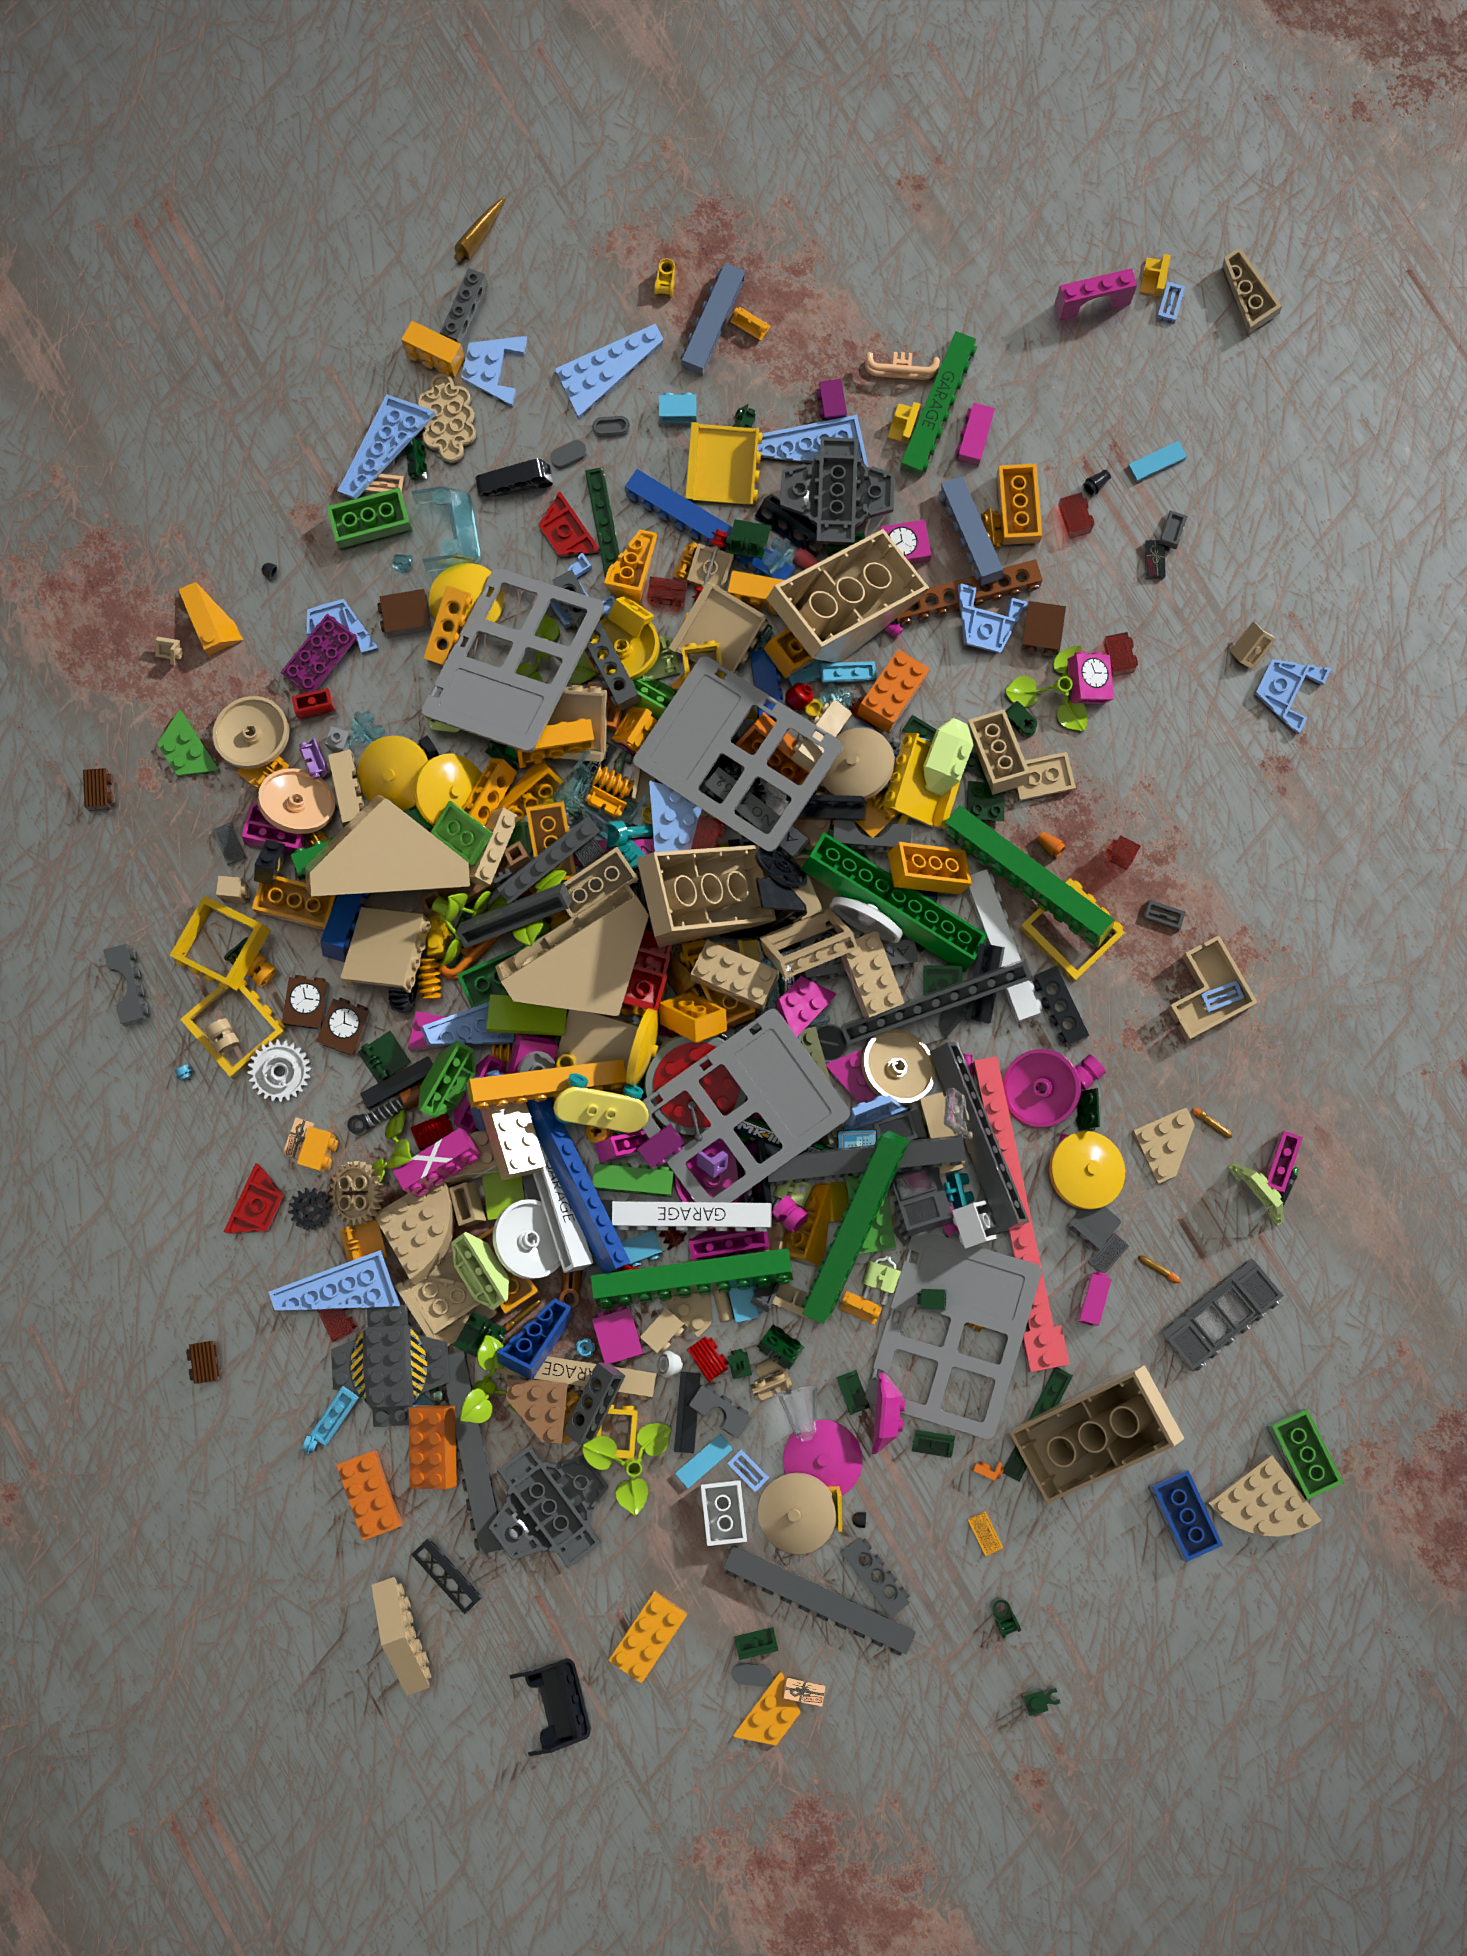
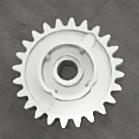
[247,1039,311,1102]

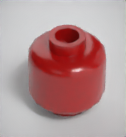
[785,682,813,711]

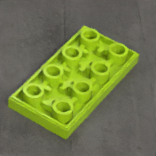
[486,995,568,1036]
[482,1172,525,1221]

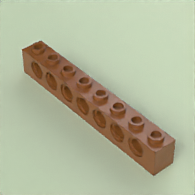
[895,559,1043,625]

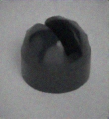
[261,563,277,579]
[852,1512,866,1528]

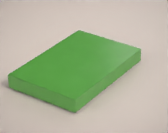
[430,801,493,866]

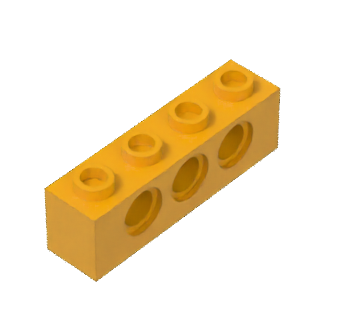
[423,586,473,665]
[462,758,517,827]

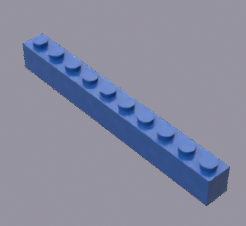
[625,469,795,580]
[526,1097,630,1274]

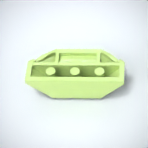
[923,718,973,796]
[451,1232,509,1310]

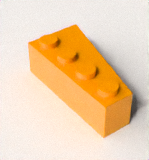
[516,719,595,768]

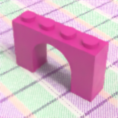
[1055,268,1137,321]

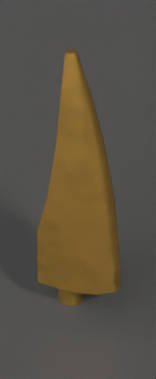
[454,197,506,262]
[666,952,702,997]

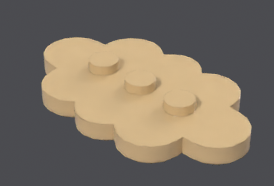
[418,373,476,463]

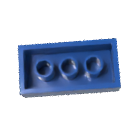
[1149,1470,1223,1562]

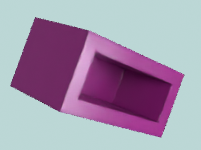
[816,379,847,421]
[637,1123,684,1168]

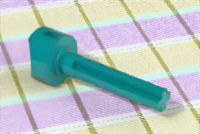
[605,820,654,848]

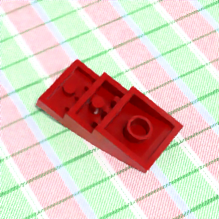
[623,930,672,1012]

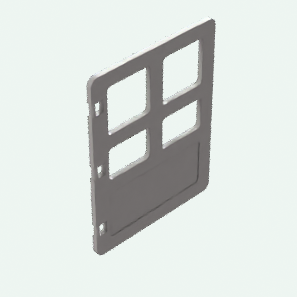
[422,568,605,752]
[633,656,843,852]
[642,1009,850,1203]
[865,1231,1042,1439]

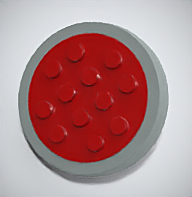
[644,1035,746,1136]

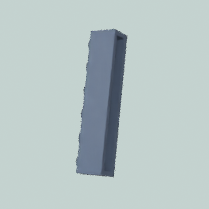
[680,263,746,375]
[939,476,1003,586]

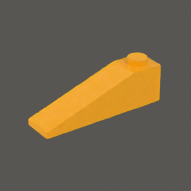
[604,529,658,605]
[178,582,243,656]
[496,759,572,822]
[782,1184,832,1267]

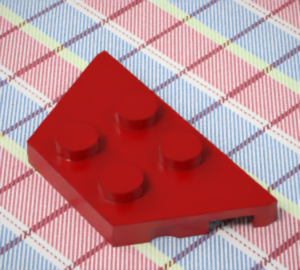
[538,491,600,557]
[223,1163,285,1234]

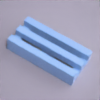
[1157,282,1185,323]
[1200,980,1244,1013]
[727,1449,769,1492]

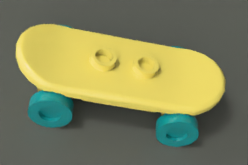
[553,1073,649,1134]

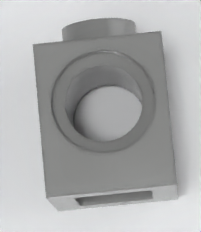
[325,726,352,752]

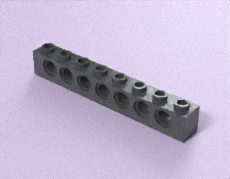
[552,570,642,711]

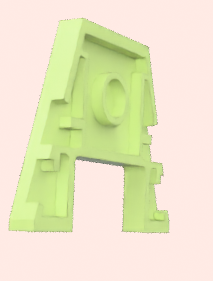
[1227,1162,1284,1226]

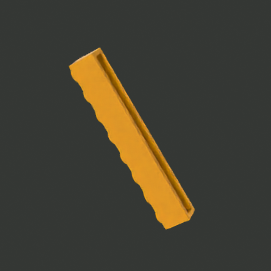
[467,1059,626,1109]

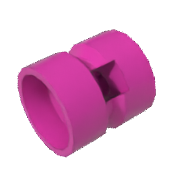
[1075,1054,1106,1091]
[772,1196,809,1233]

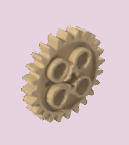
[329,1161,384,1225]

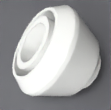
[658,1351,683,1378]

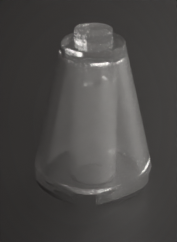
[778,1385,817,1442]

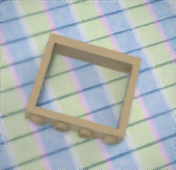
[759,908,858,979]

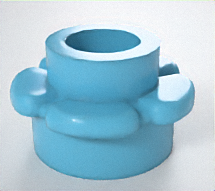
[174,1064,193,1080]
[576,1338,595,1358]
[301,1436,318,1455]

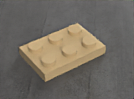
[1016,752,1076,801]

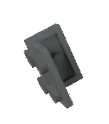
[1067,1206,1121,1251]

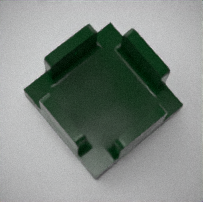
[923,965,963,1005]

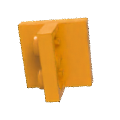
[611,707,658,753]

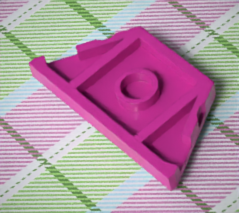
[776,976,837,1037]

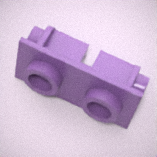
[299,738,328,780]

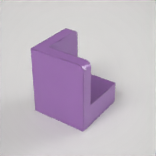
[697,1150,728,1178]

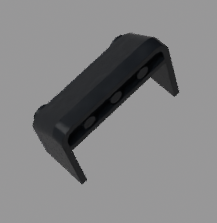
[720,878,807,941]
[509,1658,591,1756]

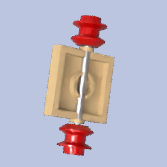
[687,529,734,602]

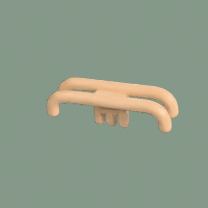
[865,352,940,380]

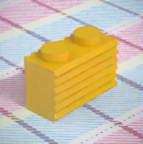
[426,915,453,961]

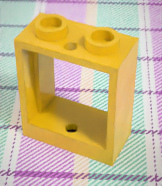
[682,641,724,680]
[596,1405,638,1459]

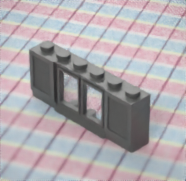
[873,1109,954,1236]
[1159,1259,1284,1371]

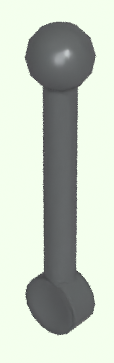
[688,1101,703,1142]

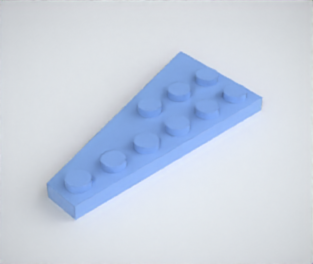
[555,324,664,419]
[337,394,436,499]
[758,415,869,467]
[649,781,702,852]
[421,1002,547,1046]
[269,1250,400,1311]

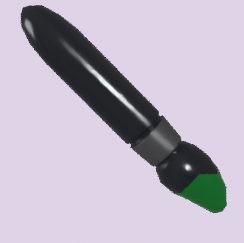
[1280,1167,1299,1206]

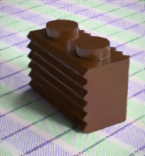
[83,768,114,811]
[186,1341,221,1384]

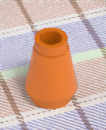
[1037,831,1066,858]

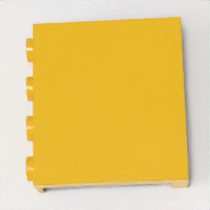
[686,422,763,505]
[883,733,962,829]

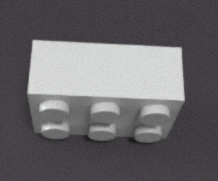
[952,1200,1007,1248]
[701,1480,747,1546]

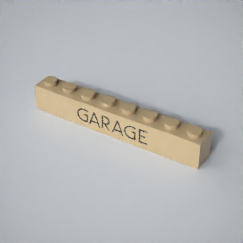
[496,1357,657,1400]

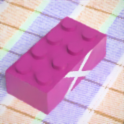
[393,1128,482,1197]

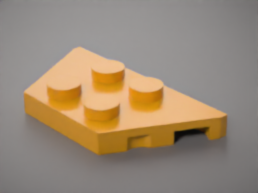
[733,1672,801,1745]

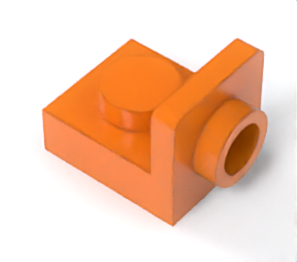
[972,1461,1004,1481]

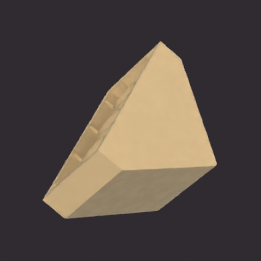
[766,529,929,663]
[305,795,470,896]
[637,845,776,948]
[495,883,649,1016]
[1009,1365,1184,1504]

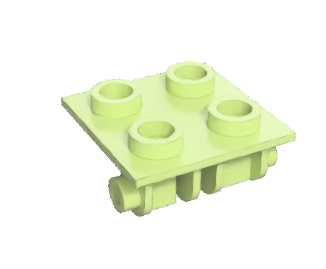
[642,636,681,680]

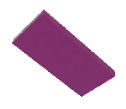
[280,614,358,694]

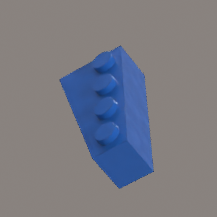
[750,650,783,722]
[320,893,370,962]
[497,1298,573,1380]

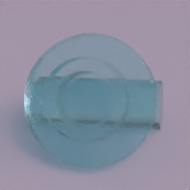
[392,554,413,572]

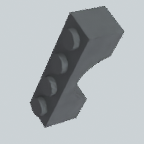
[833,820,912,853]
[104,944,149,1026]

